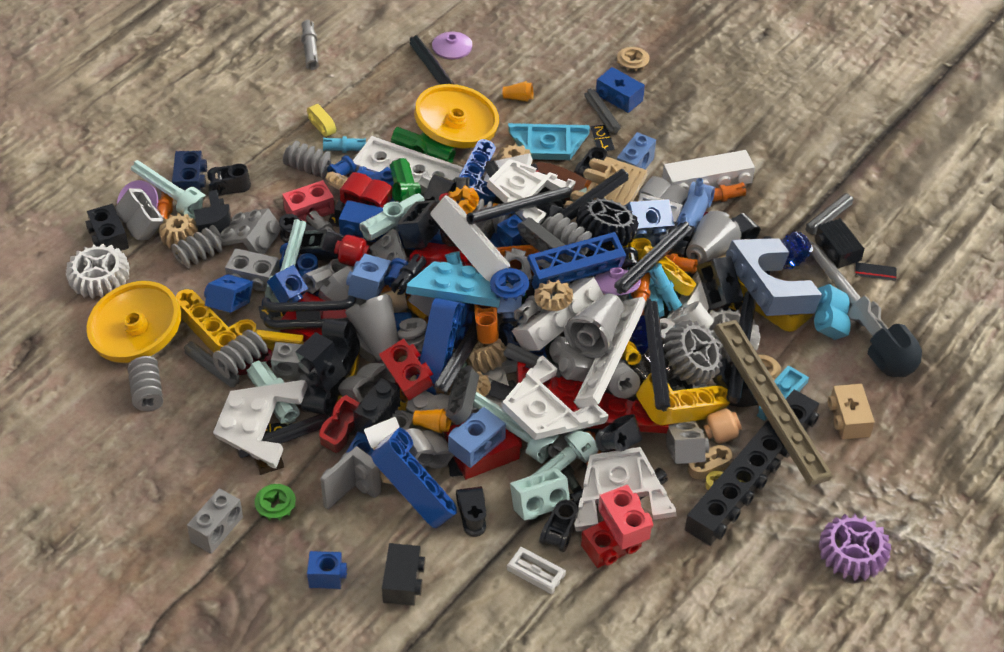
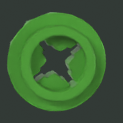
[254,484,296,521]

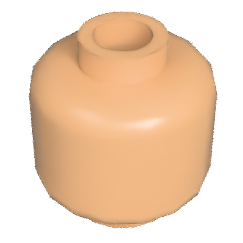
[703,408,742,444]

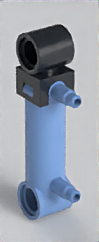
[667,178,715,258]

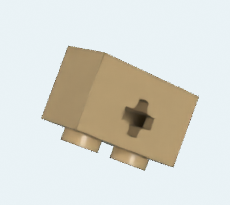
[828,384,875,440]

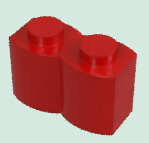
[340,172,392,208]
[319,395,360,453]

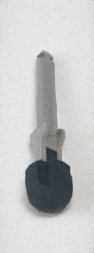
[805,240,922,377]

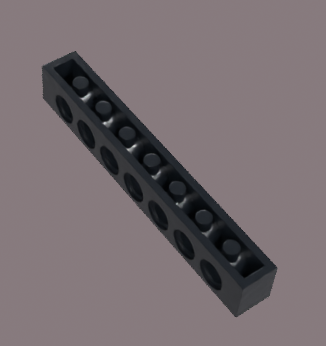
[684,389,819,546]

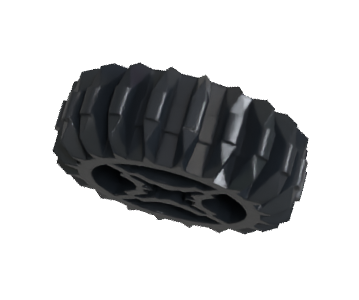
[576,197,639,248]

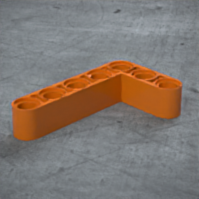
[473,245,542,344]

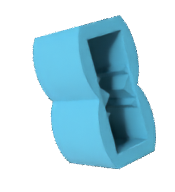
[814,284,851,340]

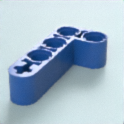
[455,139,497,206]
[416,298,468,396]
[371,428,457,528]

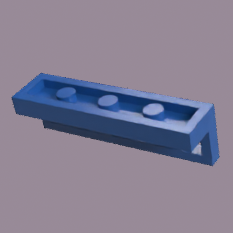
[527,232,627,290]

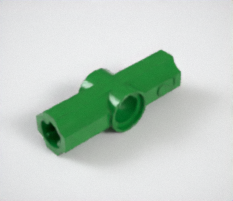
[391,127,456,163]
[389,158,421,202]

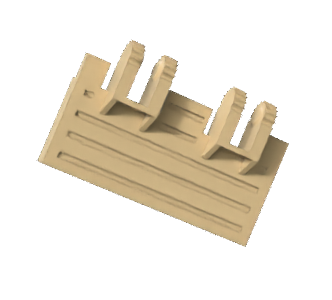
[564,157,647,223]

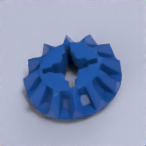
[490,268,529,301]

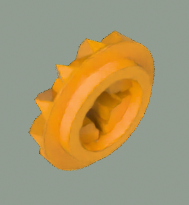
[448,185,479,214]

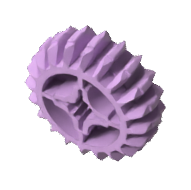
[819,514,891,582]

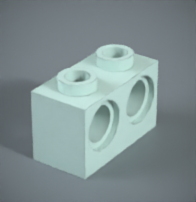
[510,468,570,520]

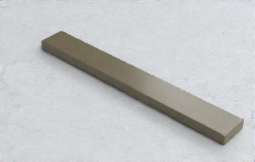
[713,320,833,486]

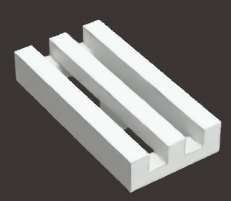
[507,547,566,594]

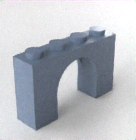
[726,238,822,316]

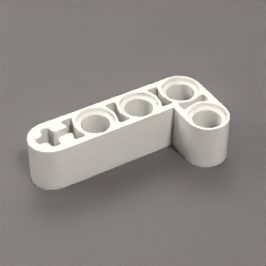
[667,271,714,329]

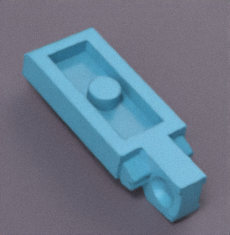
[757,366,809,421]

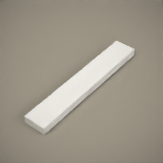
[574,297,647,408]

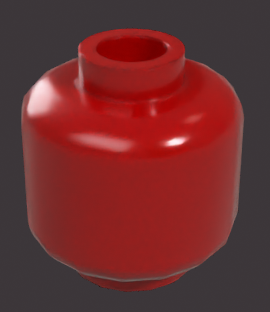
[334,235,370,267]

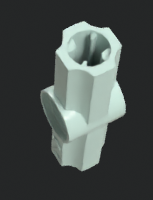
[360,193,425,241]
[247,360,300,425]

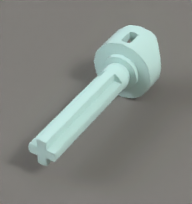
[131,160,206,221]
[265,219,306,303]
[473,392,560,464]
[531,429,598,476]

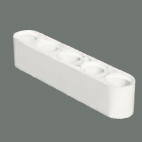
[430,195,510,282]

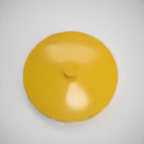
[414,84,499,148]
[87,281,181,363]

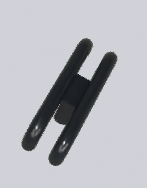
[261,295,356,330]

